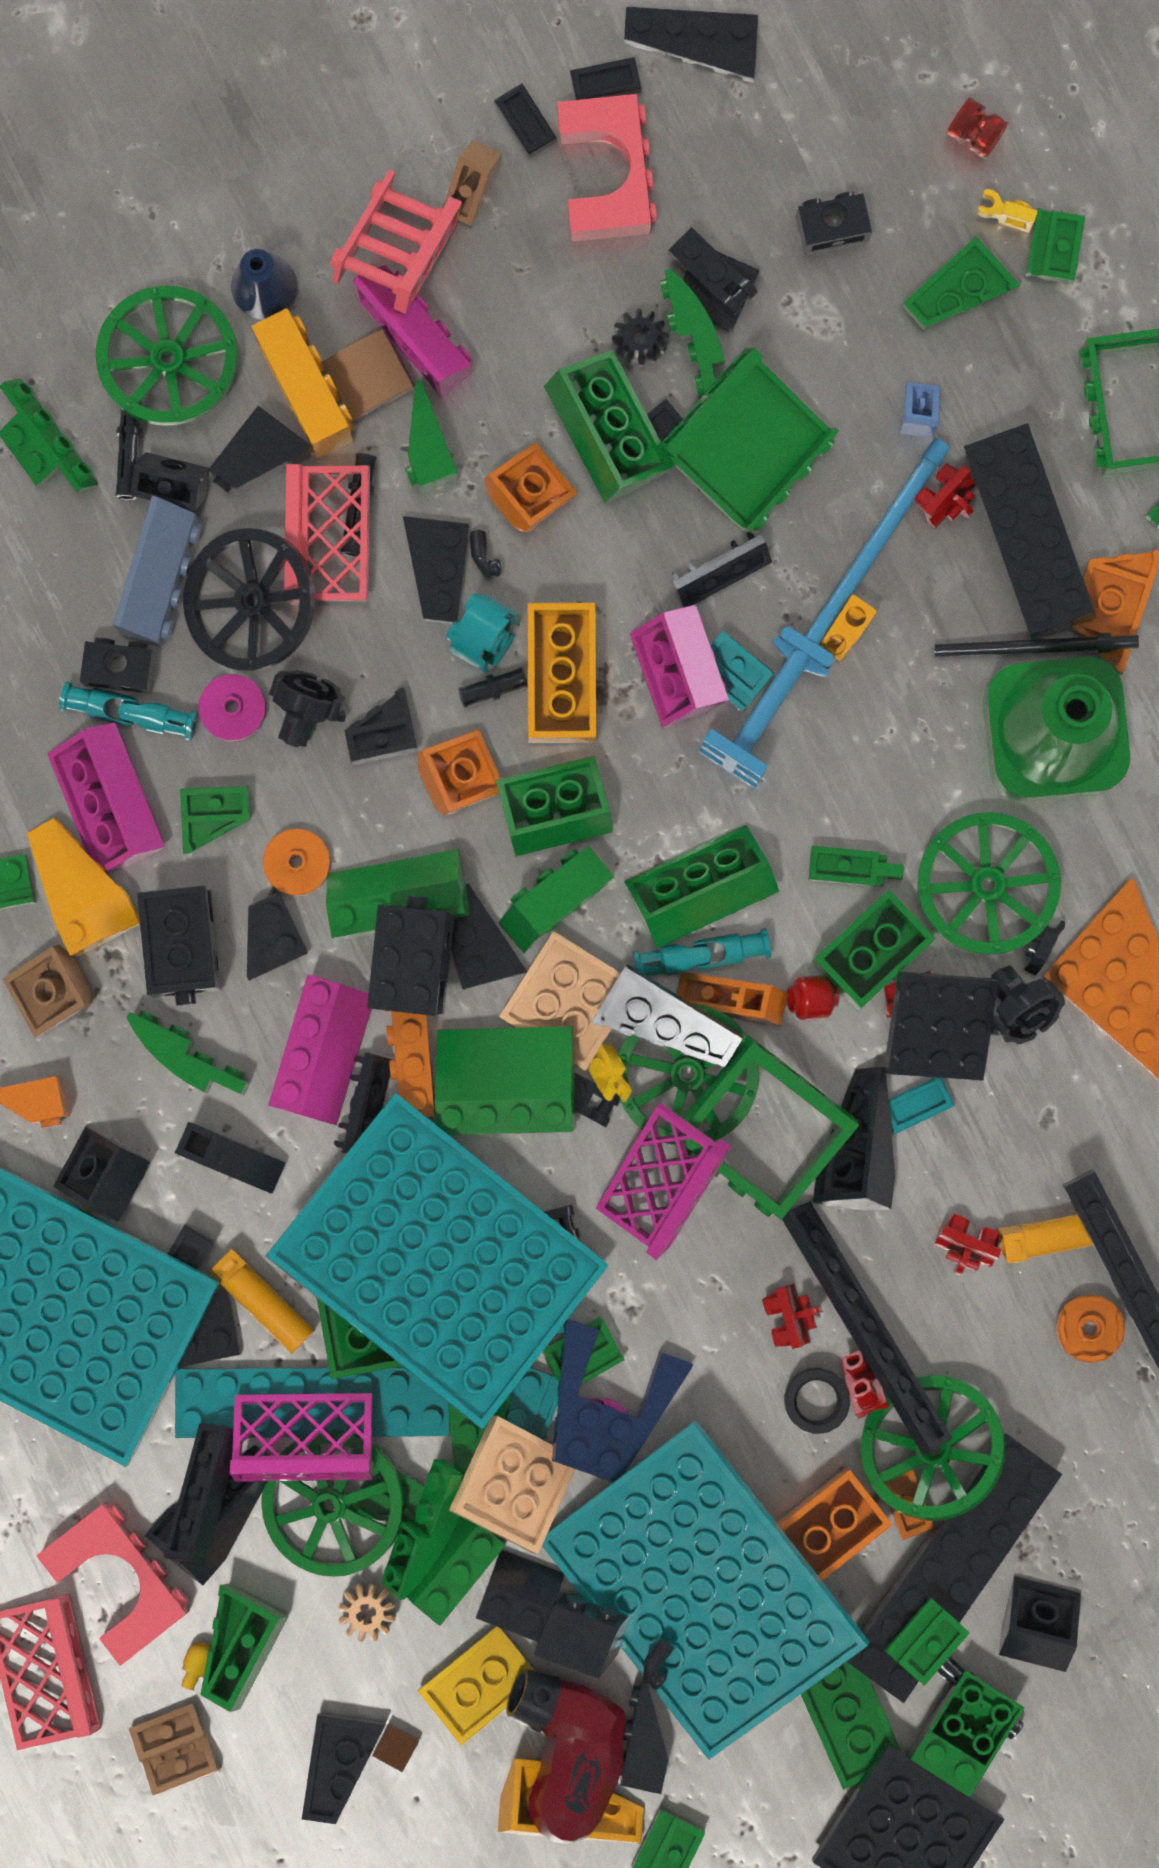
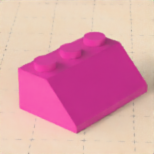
[629,605,729,728]

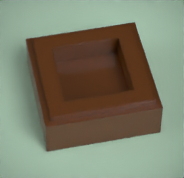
[372,1723,419,1773]

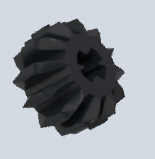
[612,309,669,367]

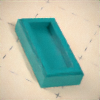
[889,1077,955,1135]

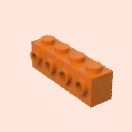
[385,1010,435,1118]

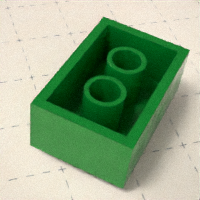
[812,889,936,1011]

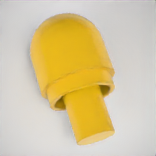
[181,1641,211,1691]

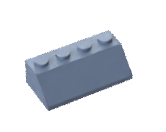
[113,496,202,647]

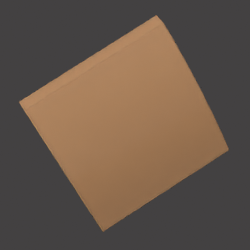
[322,329,415,421]
[129,1703,220,1797]

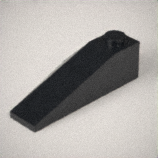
[813,1066,895,1211]
[144,1445,270,1586]

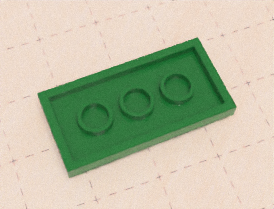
[801,1662,902,1790]

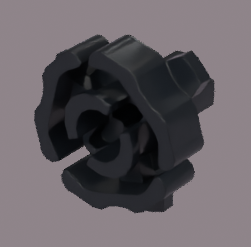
[269,670,346,747]
[991,965,1065,1044]

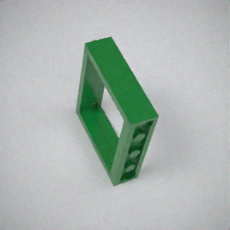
[1079,328,1159,477]
[672,1036,859,1220]

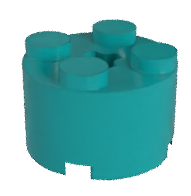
[446,593,521,673]

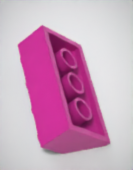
[352,264,473,399]
[47,723,165,874]
[268,974,371,1126]

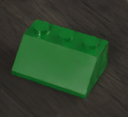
[496,756,614,857]
[407,1516,507,1626]

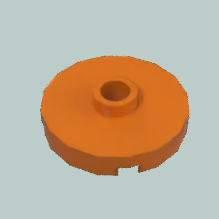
[263,828,330,896]
[1055,1294,1126,1363]

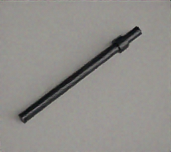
[935,633,1139,658]

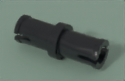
[458,667,528,708]

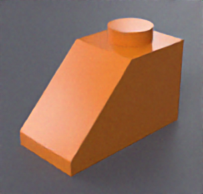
[0,1076,70,1129]

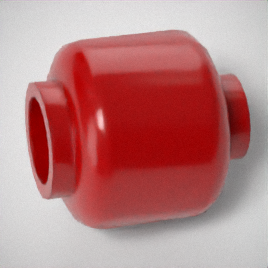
[787,975,839,1020]

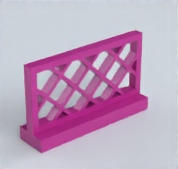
[596,1103,732,1261]
[230,1393,373,1482]

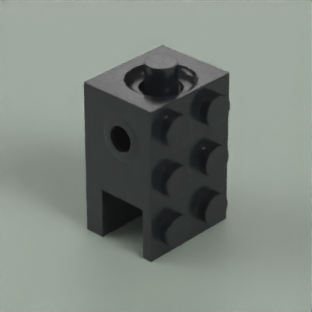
[137,885,221,1006]
[367,895,455,1016]

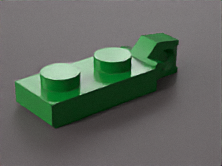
[808,846,904,887]

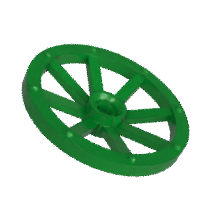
[96,286,238,426]
[917,812,1061,955]
[618,1003,759,1145]
[860,1376,1006,1521]
[261,1430,405,1577]

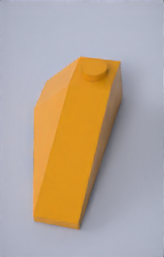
[26,818,140,956]
[498,1759,644,1843]

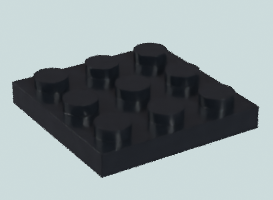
[883,971,998,1081]

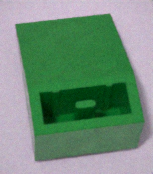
[907,1670,1024,1797]

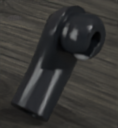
[470,530,502,579]
[642,1638,675,1690]

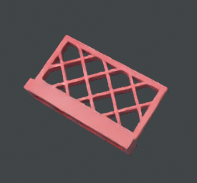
[284,464,370,603]
[0,1593,101,1751]

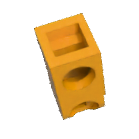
[819,594,878,662]

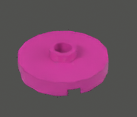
[199,674,266,742]

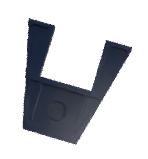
[552,1319,693,1482]

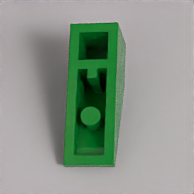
[405,380,459,494]

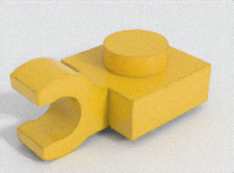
[977,189,1038,233]
[588,1044,632,1102]

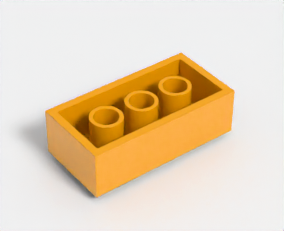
[251,308,355,459]
[528,603,596,743]

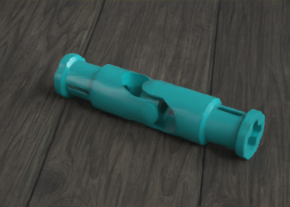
[59,681,198,741]
[633,928,772,976]

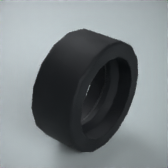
[784,1368,850,1434]

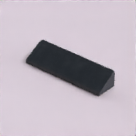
[163,1423,234,1566]

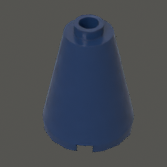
[231,249,298,320]

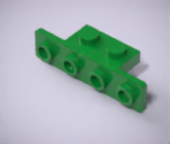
[0,379,98,492]

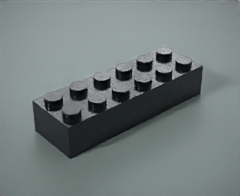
[964,423,1096,640]

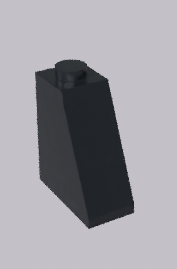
[209,406,314,496]

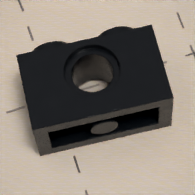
[796,191,872,255]
[130,452,210,511]
[80,637,156,694]

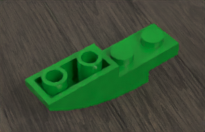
[660,269,726,396]
[127,1010,250,1095]
[381,1459,463,1600]

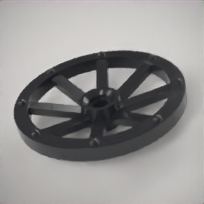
[183,528,315,671]

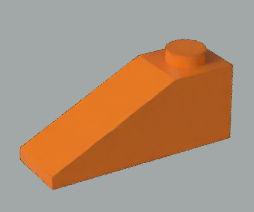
[676,972,788,1027]

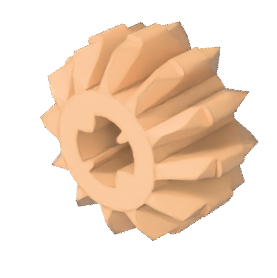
[338,1583,396,1642]

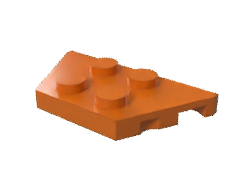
[1070,550,1159,675]

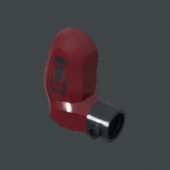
[506,1668,625,1844]

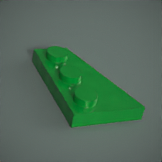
[901,236,1021,330]

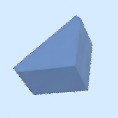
[900,382,940,438]

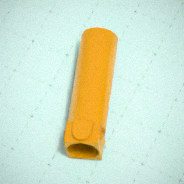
[998,1214,1093,1263]
[210,1249,315,1354]

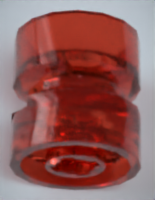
[946,97,1009,160]

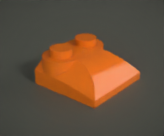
[484,442,578,532]
[417,729,501,816]

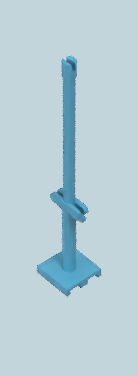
[699,438,950,789]

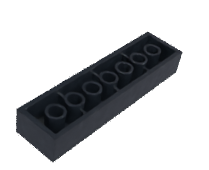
[846,1433,1063,1703]

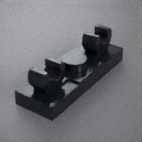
[672,532,772,608]
[334,1053,392,1153]

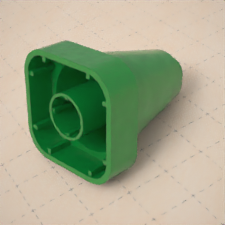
[983,657,1130,802]

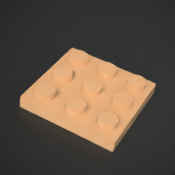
[499,931,621,1071]
[449,1415,576,1554]

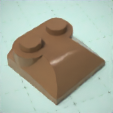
[3,945,93,1038]

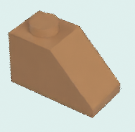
[443,140,502,226]

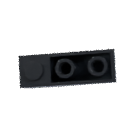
[175,1122,286,1194]
[620,1677,668,1794]

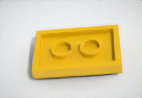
[418,1626,536,1746]

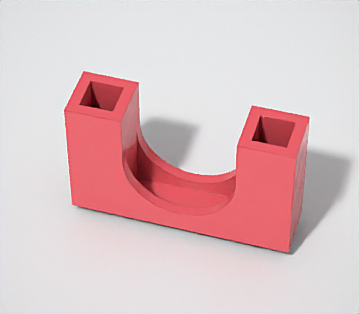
[557,94,657,242]
[36,1501,190,1666]

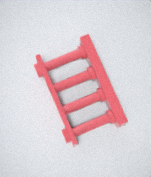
[330,170,462,314]

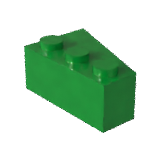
[498,845,615,954]
[200,1583,289,1712]

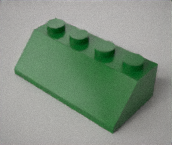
[544,349,674,504]
[624,825,780,948]
[326,849,471,940]

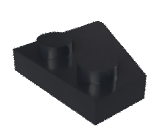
[344,687,418,766]
[247,891,308,980]

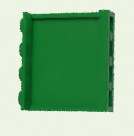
[657,347,839,531]

